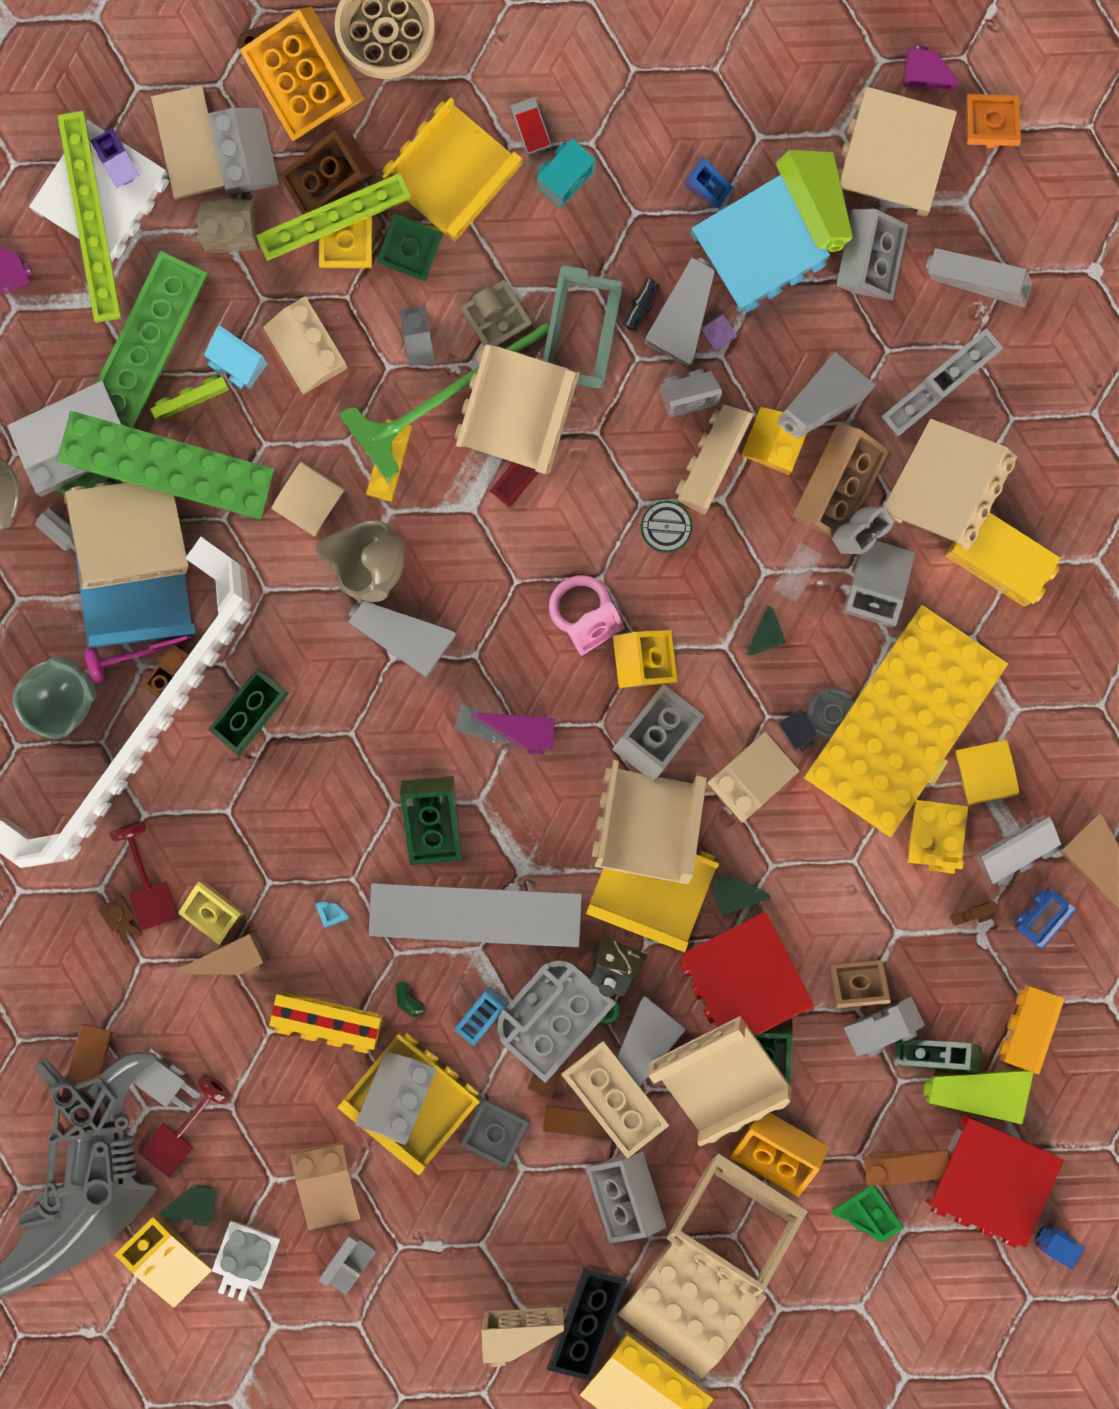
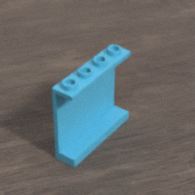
[690,175,830,313]

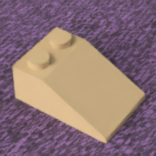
[706,732,799,823]

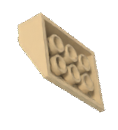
[481,1307,564,1367]

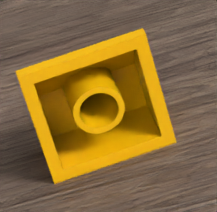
[741,407,807,475]
[613,630,678,688]

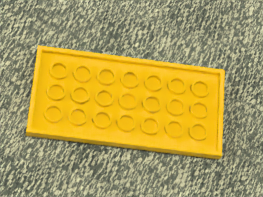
[803,605,1008,837]

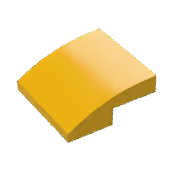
[955,740,1019,806]

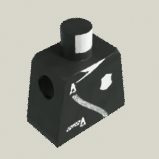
[589,935,647,997]

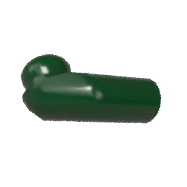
[395,982,425,1017]

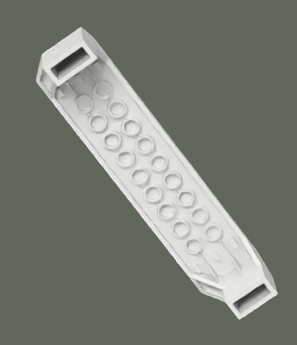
[0,537,251,868]

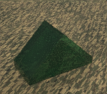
[745,606,786,657]

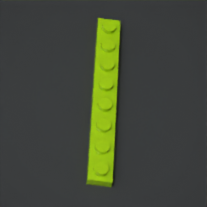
[57,111,122,323]

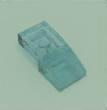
[453,705,508,745]

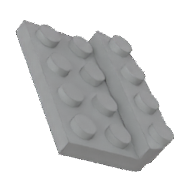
[498,961,616,1083]

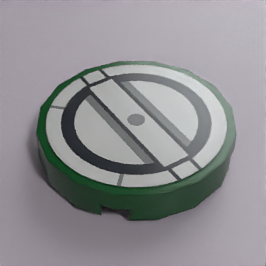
[640,501,693,553]

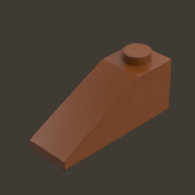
[864,1149,950,1186]

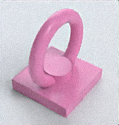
[549,575,625,656]

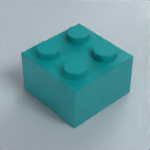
[537,139,596,209]

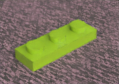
[151,376,230,422]

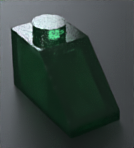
[709,874,771,916]

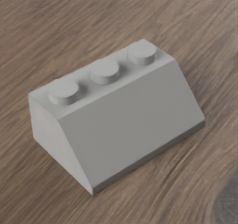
[208,108,279,196]
[836,209,908,300]
[973,817,1061,886]
[355,1051,436,1145]
[586,1151,667,1243]

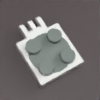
[212,1220,281,1302]

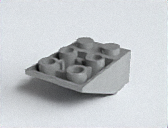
[842,541,915,628]

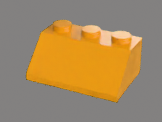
[999,985,1065,1074]
[730,1112,829,1197]

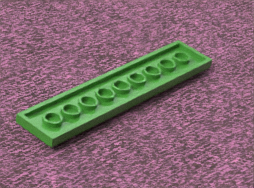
[55,251,209,495]

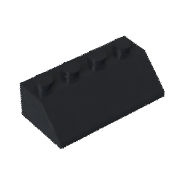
[546,1264,628,1381]

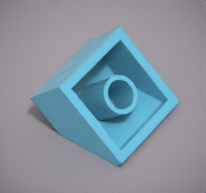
[204,325,268,389]

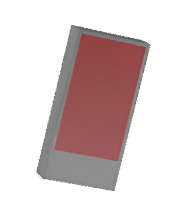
[510,97,552,156]

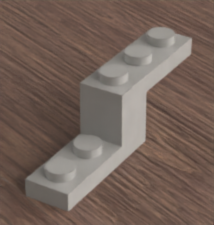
[881,328,1003,438]

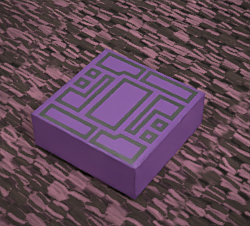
[701,314,737,351]

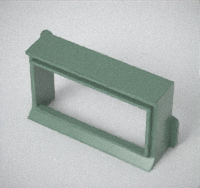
[543,266,623,389]

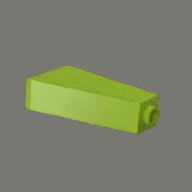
[776,150,853,252]
[923,1069,1033,1124]

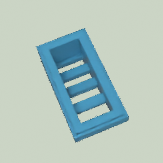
[454,987,509,1046]

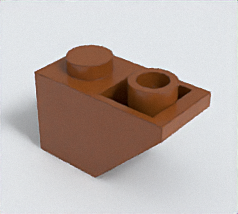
[142,644,189,698]

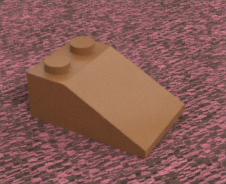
[177,932,269,976]
[290,1141,361,1230]

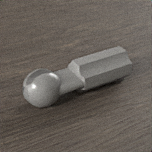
[35,508,76,553]

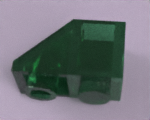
[160,1184,220,1226]

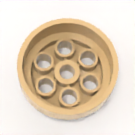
[335,0,435,79]

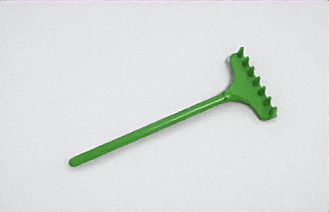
[339,323,550,484]

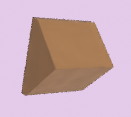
[830,960,890,1008]

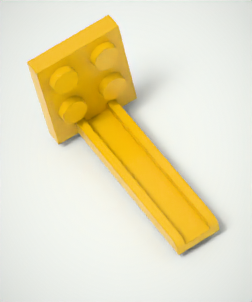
[907,800,968,874]

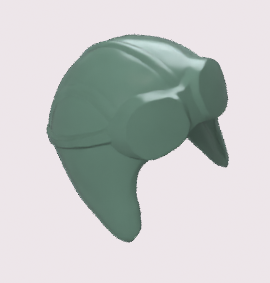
[12,655,97,739]

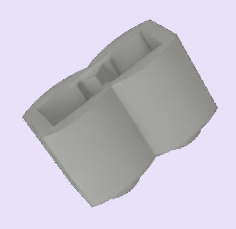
[832,507,894,554]

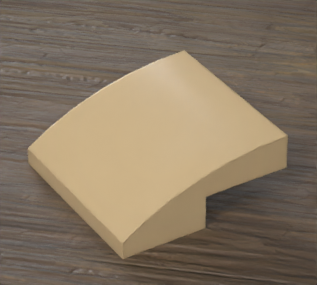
[271,461,345,537]

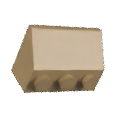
[263,296,348,395]

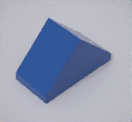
[685,157,733,208]

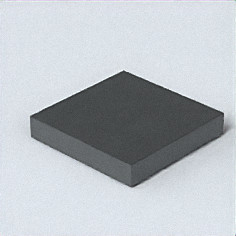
[460,1098,531,1169]

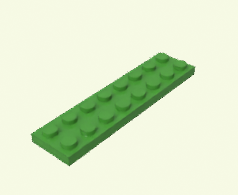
[56,410,274,520]

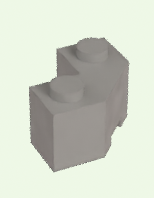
[844,997,925,1057]

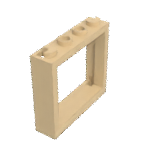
[666,1153,808,1297]

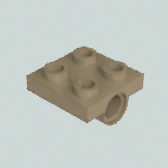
[460,280,532,347]

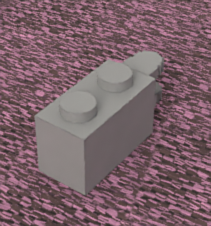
[133,1048,202,1113]

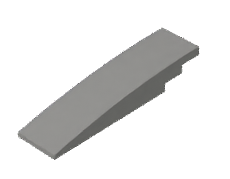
[369,883,581,947]

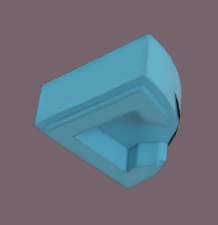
[315,902,349,928]

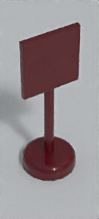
[109,821,179,931]
[139,1074,232,1178]

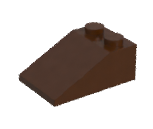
[279,130,376,215]

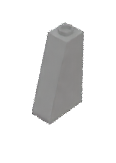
[926,248,1032,307]
[644,258,715,369]
[777,352,875,439]
[348,601,457,678]
[617,995,686,1087]

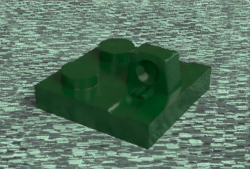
[376,213,444,282]

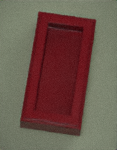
[489,462,539,508]

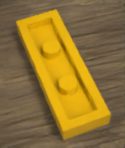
[366,419,412,502]

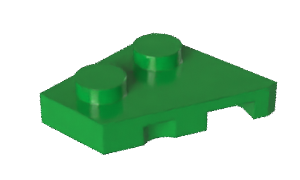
[831,1185,904,1243]

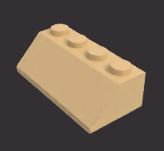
[675,404,754,515]

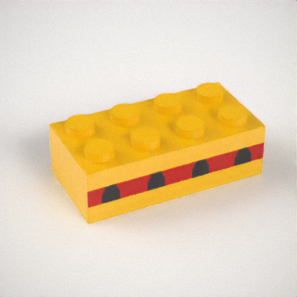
[269,991,384,1053]

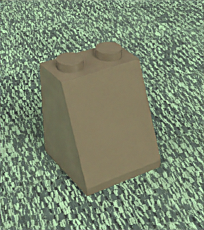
[197,197,258,254]

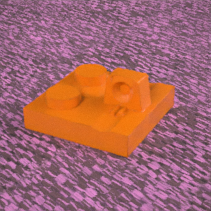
[966,94,1021,148]

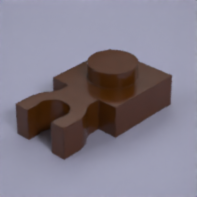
[98,895,143,946]
[950,901,999,926]

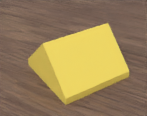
[178,881,245,945]

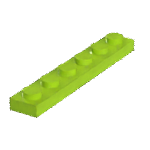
[256,173,411,261]

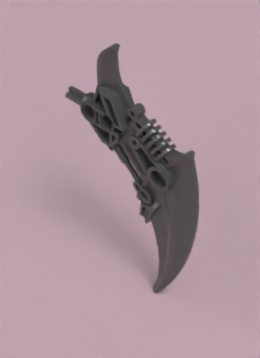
[0,1051,157,1296]

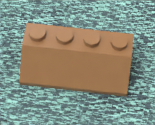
[793,423,890,538]

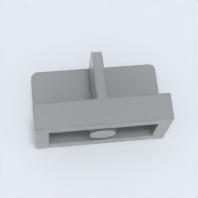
[318,1233,376,1294]

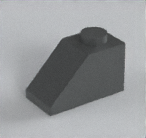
[400,306,435,367]

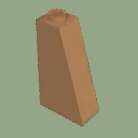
[1058,813,1119,912]

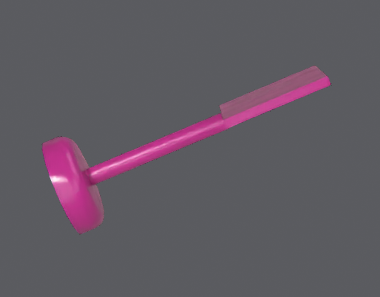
[85,636,193,684]

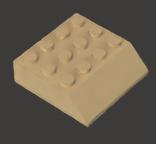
[617,1231,767,1378]

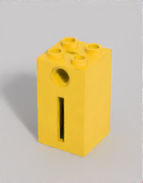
[945,513,1061,607]

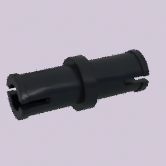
[622,278,660,332]

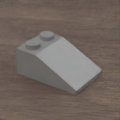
[659,369,722,418]
[612,684,704,782]

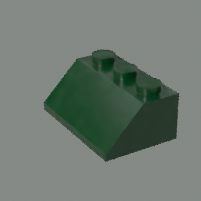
[208,668,289,756]

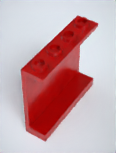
[679,912,815,1036]
[925,1114,1064,1248]

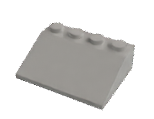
[7,381,124,497]

